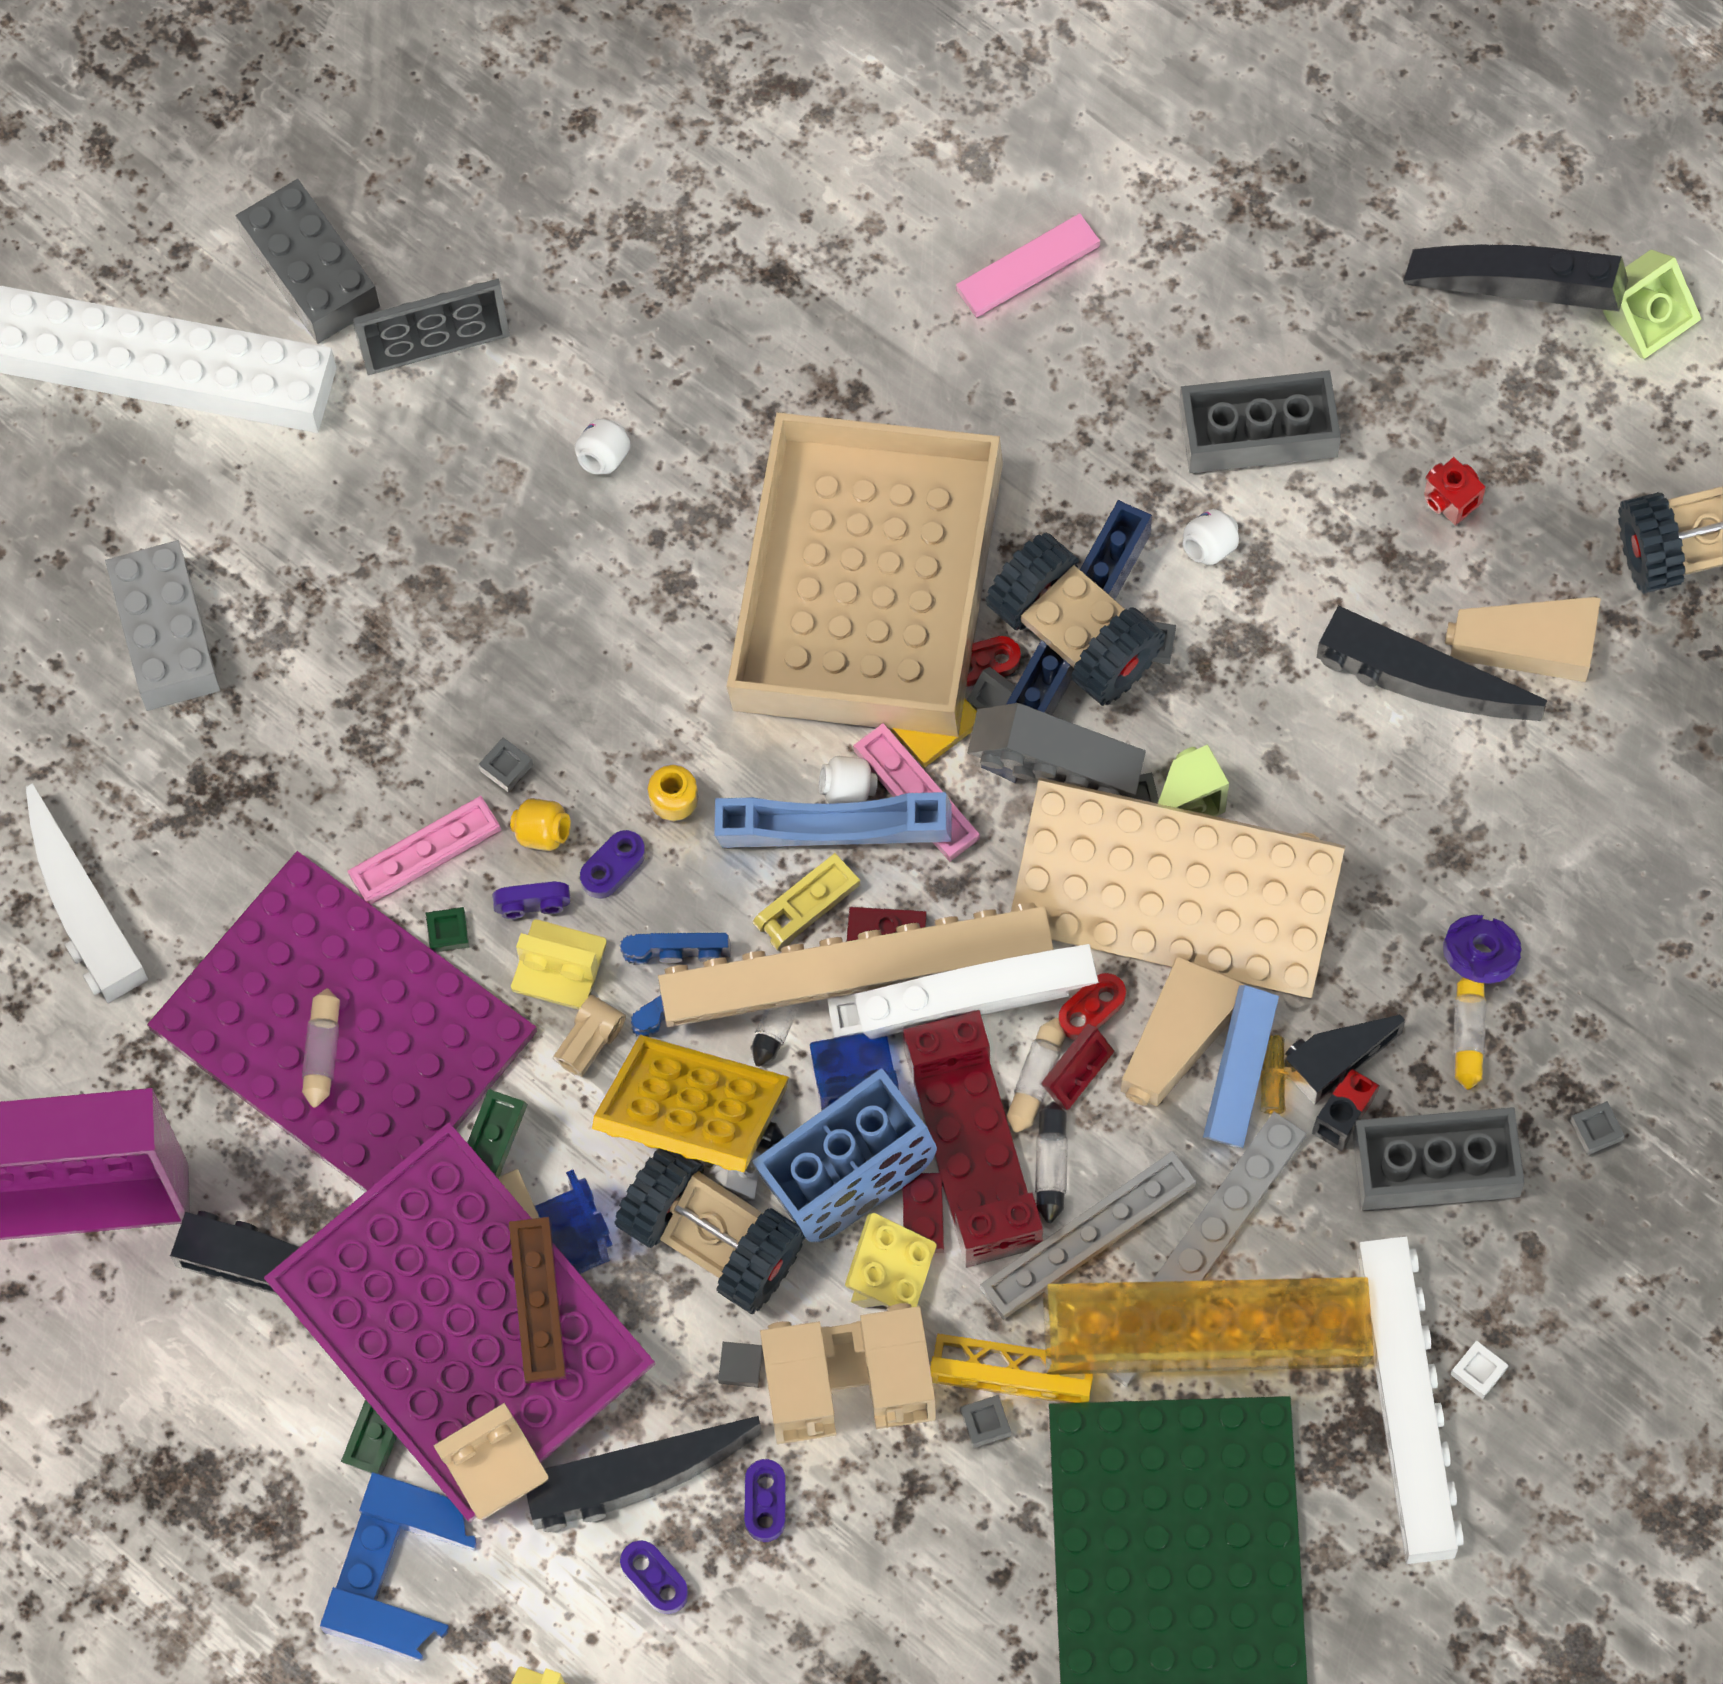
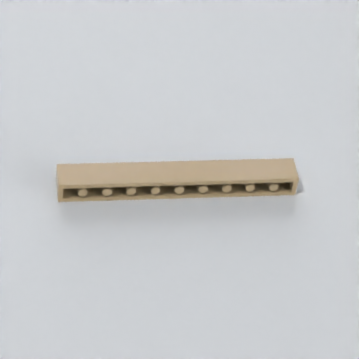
[658,902,1053,1027]

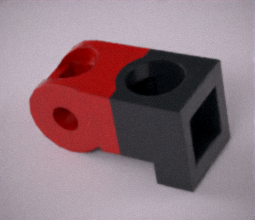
[1312,1069,1380,1152]

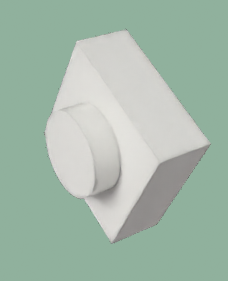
[1451,1340,1509,1399]

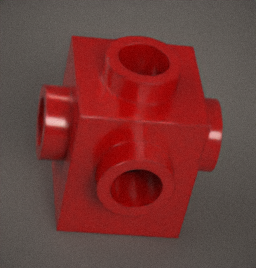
[1424,457,1486,526]

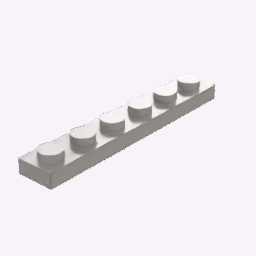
[980,1151,1196,1320]

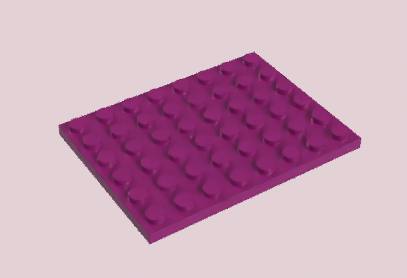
[147,851,537,1192]
[264,1122,656,1523]

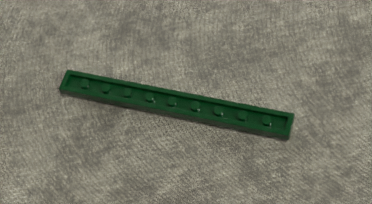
[341,1089,528,1475]

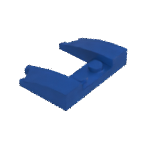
[320,1472,477,1661]

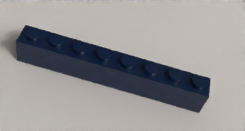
[981,500,1152,783]

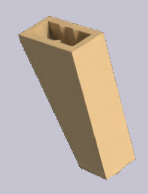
[1445,597,1601,682]
[1121,957,1248,1107]

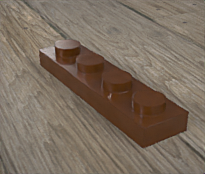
[509,1217,567,1384]

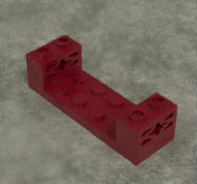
[903,1010,1043,1268]

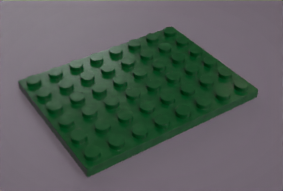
[1049,1396,1308,1684]

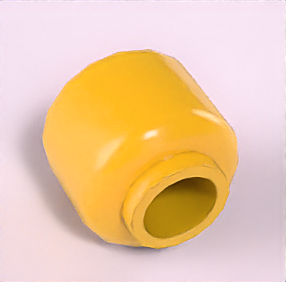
[647,765,699,821]
[510,798,571,851]

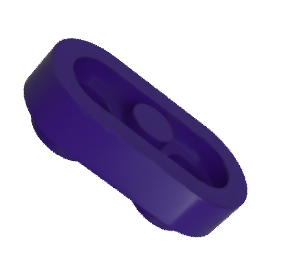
[580,830,646,899]
[492,881,571,919]
[744,1459,786,1542]
[620,1540,688,1614]

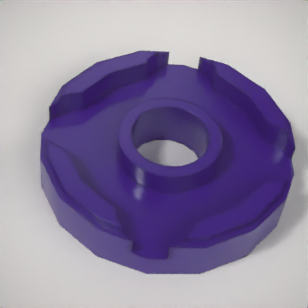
[1443,915,1522,984]

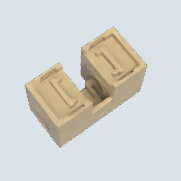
[760,1303,936,1445]

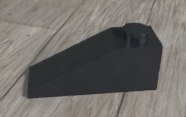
[1283,1014,1405,1105]

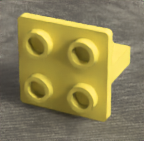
[511,919,607,1010]
[845,1213,936,1308]

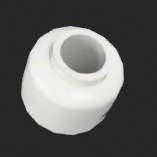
[575,419,631,474]
[1183,509,1239,565]
[819,756,877,804]

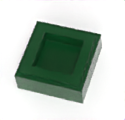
[425,907,470,952]

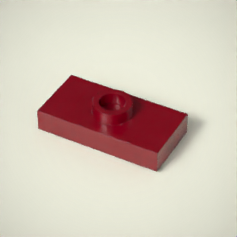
[846,907,927,942]
[1041,1024,1115,1110]

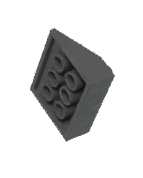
[352,278,510,375]

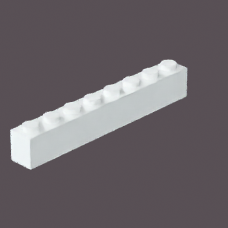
[1357,1236,1463,1564]

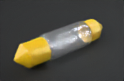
[1453,977,1486,1090]

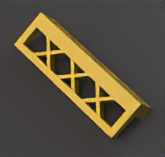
[930,1333,1096,1403]

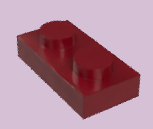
[902,1172,944,1253]

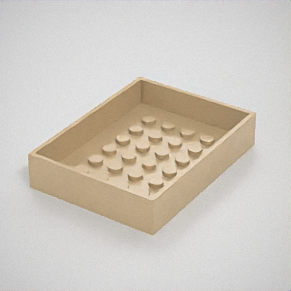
[726,413,1003,737]

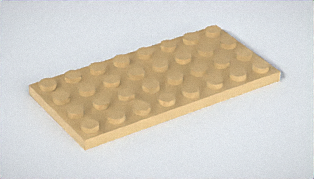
[1011,778,1346,998]

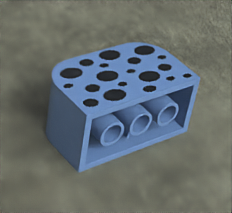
[752,1068,937,1242]

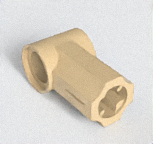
[553,995,626,1077]

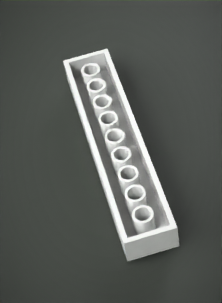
[0,286,337,433]

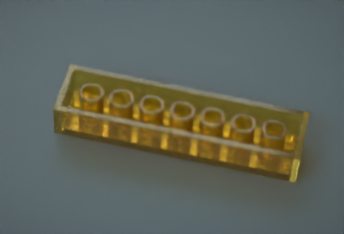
[1043,1277,1374,1375]

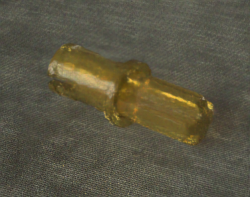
[1260,1035,1289,1115]

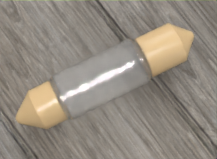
[302,989,340,1108]
[1007,1018,1066,1132]

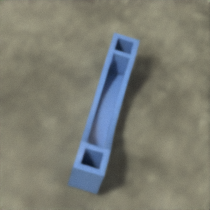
[714,792,952,848]

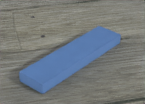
[1203,985,1279,1148]

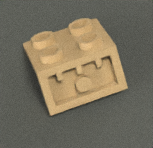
[433,1403,549,1520]

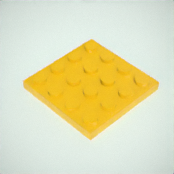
[592,1035,789,1172]

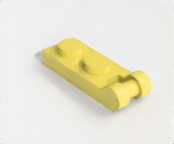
[753,853,860,951]

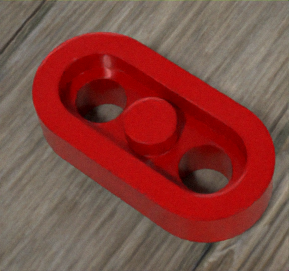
[966,636,1021,687]
[1058,973,1126,1040]

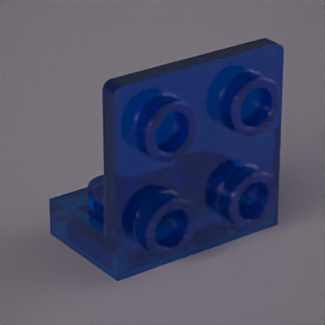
[810,1033,899,1111]
[535,1169,613,1274]

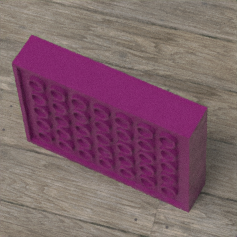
[0,1088,190,1240]

